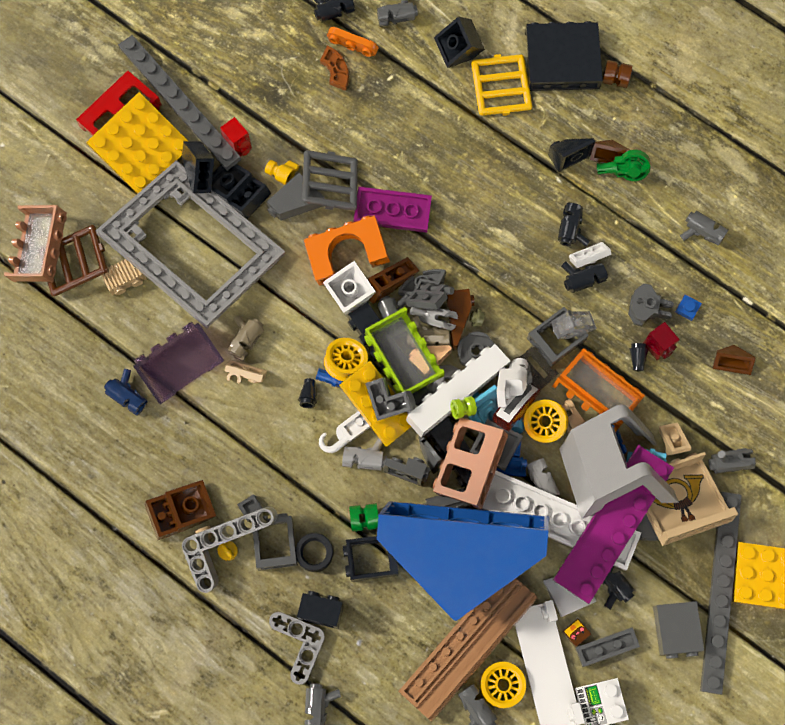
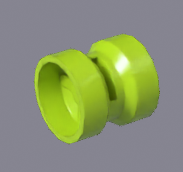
[450,396,477,419]

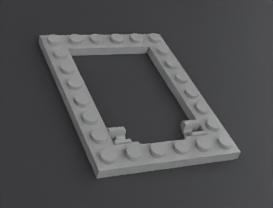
[96,161,285,328]

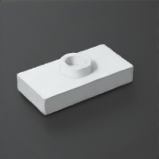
[569,242,611,268]

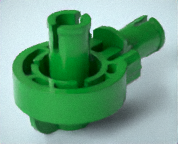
[597,150,651,181]

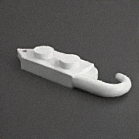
[319,411,370,453]

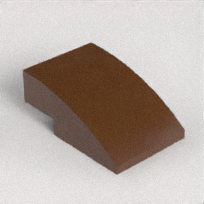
[144,480,216,541]

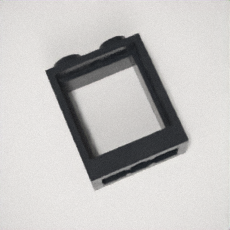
[343,536,399,582]

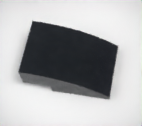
[211,164,271,219]

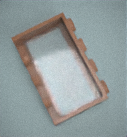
[4,205,67,283]

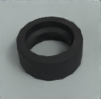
[295,533,334,572]

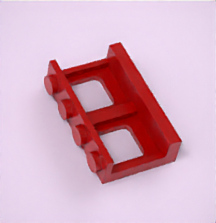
[76,71,162,136]

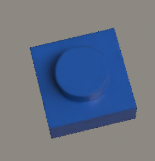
[675,294,702,321]

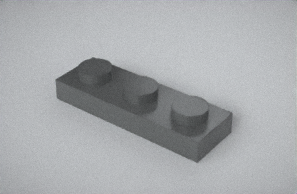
[575,627,640,667]

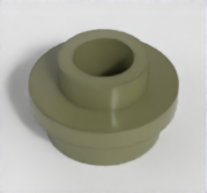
[469,308,485,327]

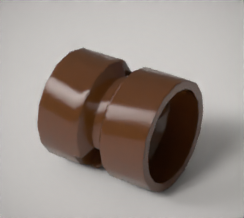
[602,60,633,89]

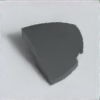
[398,269,446,297]
[419,436,442,474]

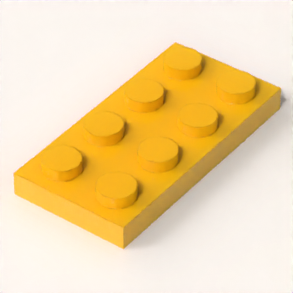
[339,361,411,447]

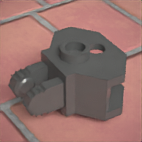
[628,283,674,326]

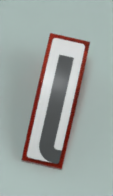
[493,383,541,432]

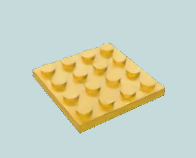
[86,92,188,194]

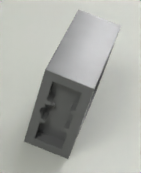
[527,307,588,368]
[253,513,298,571]

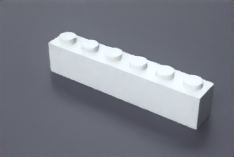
[406,344,510,438]

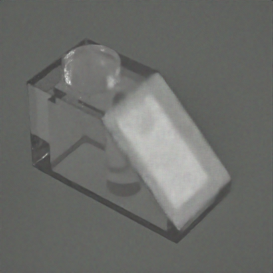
[551,311,597,339]

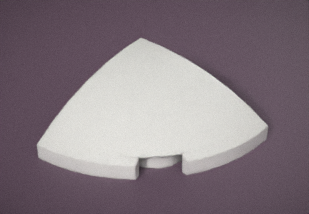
[543,578,597,617]

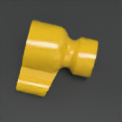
[264,160,300,185]

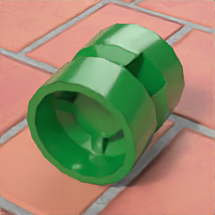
[349,503,378,532]

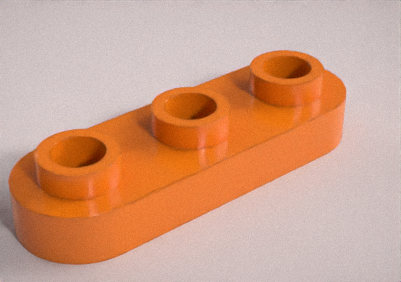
[327,27,379,57]

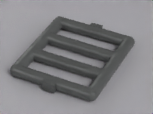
[302,150,358,211]

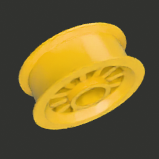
[324,338,368,381]
[524,400,569,443]
[480,662,526,708]

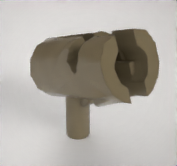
[407,315,450,348]
[227,316,264,362]

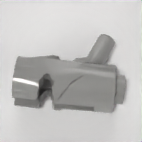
[410,307,458,330]
[342,438,387,471]
[527,458,560,496]

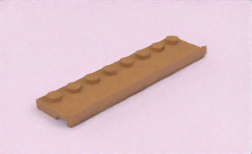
[398,578,538,722]

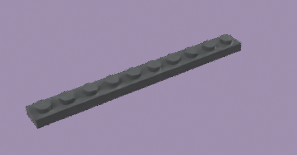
[118,35,241,170]
[700,492,742,695]

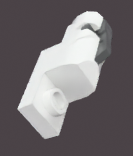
[497,358,532,407]

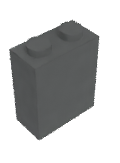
[653,601,704,659]

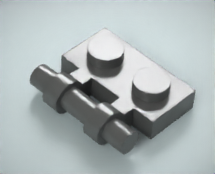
[405,283,454,310]

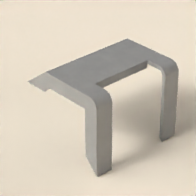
[559,404,679,519]

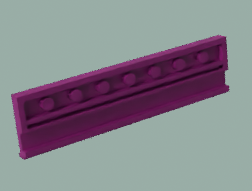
[553,445,674,604]

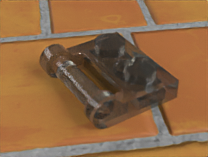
[508,345,559,396]

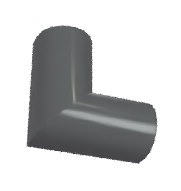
[365,377,415,421]

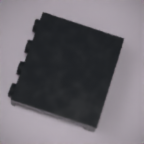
[525,21,603,91]

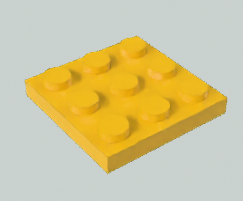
[732,542,785,610]

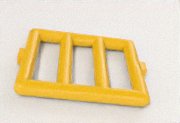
[471,54,533,116]

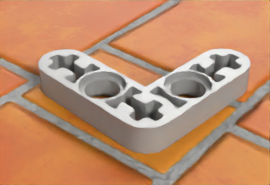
[269,612,325,685]

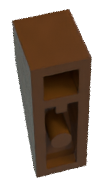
[368,257,420,304]
[446,289,475,351]

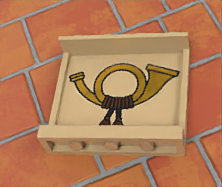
[646,452,738,546]

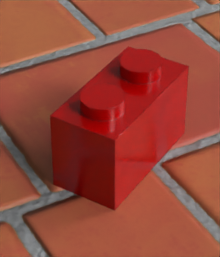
[220,117,252,157]

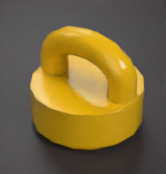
[218,541,238,561]

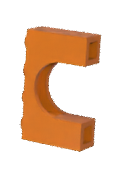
[304,215,390,286]

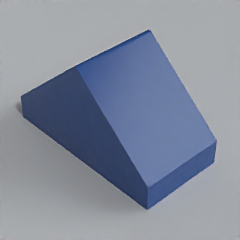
[377,501,549,621]

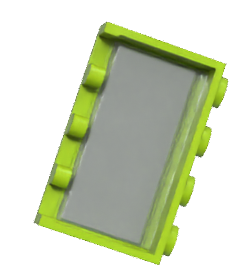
[364,307,445,394]

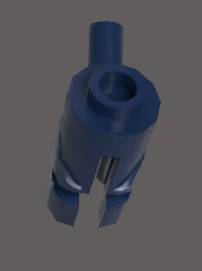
[104,369,148,416]

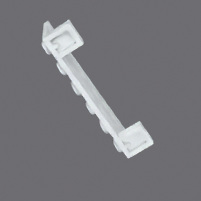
[515,600,585,725]

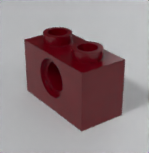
[643,322,680,361]

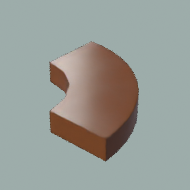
[320,45,349,91]

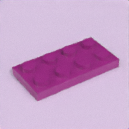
[353,187,432,233]

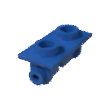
[496,457,527,477]

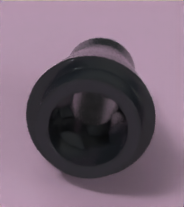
[629,343,649,371]
[298,378,317,408]

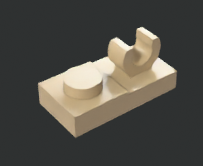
[225,360,267,384]

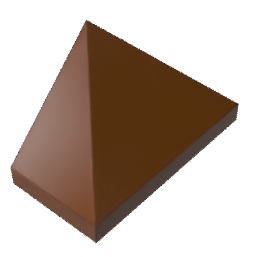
[590,140,630,163]
[712,345,756,375]

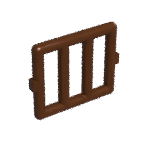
[39,225,108,297]

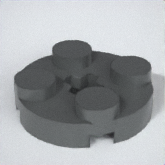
[457,332,494,367]

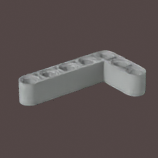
[182,506,278,593]

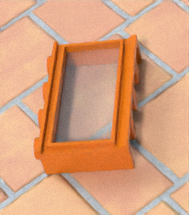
[552,348,645,432]

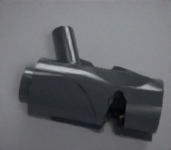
[313,0,355,23]
[558,202,590,247]
[561,261,608,293]
[602,566,635,610]

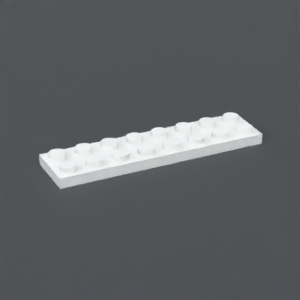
[482,471,641,571]

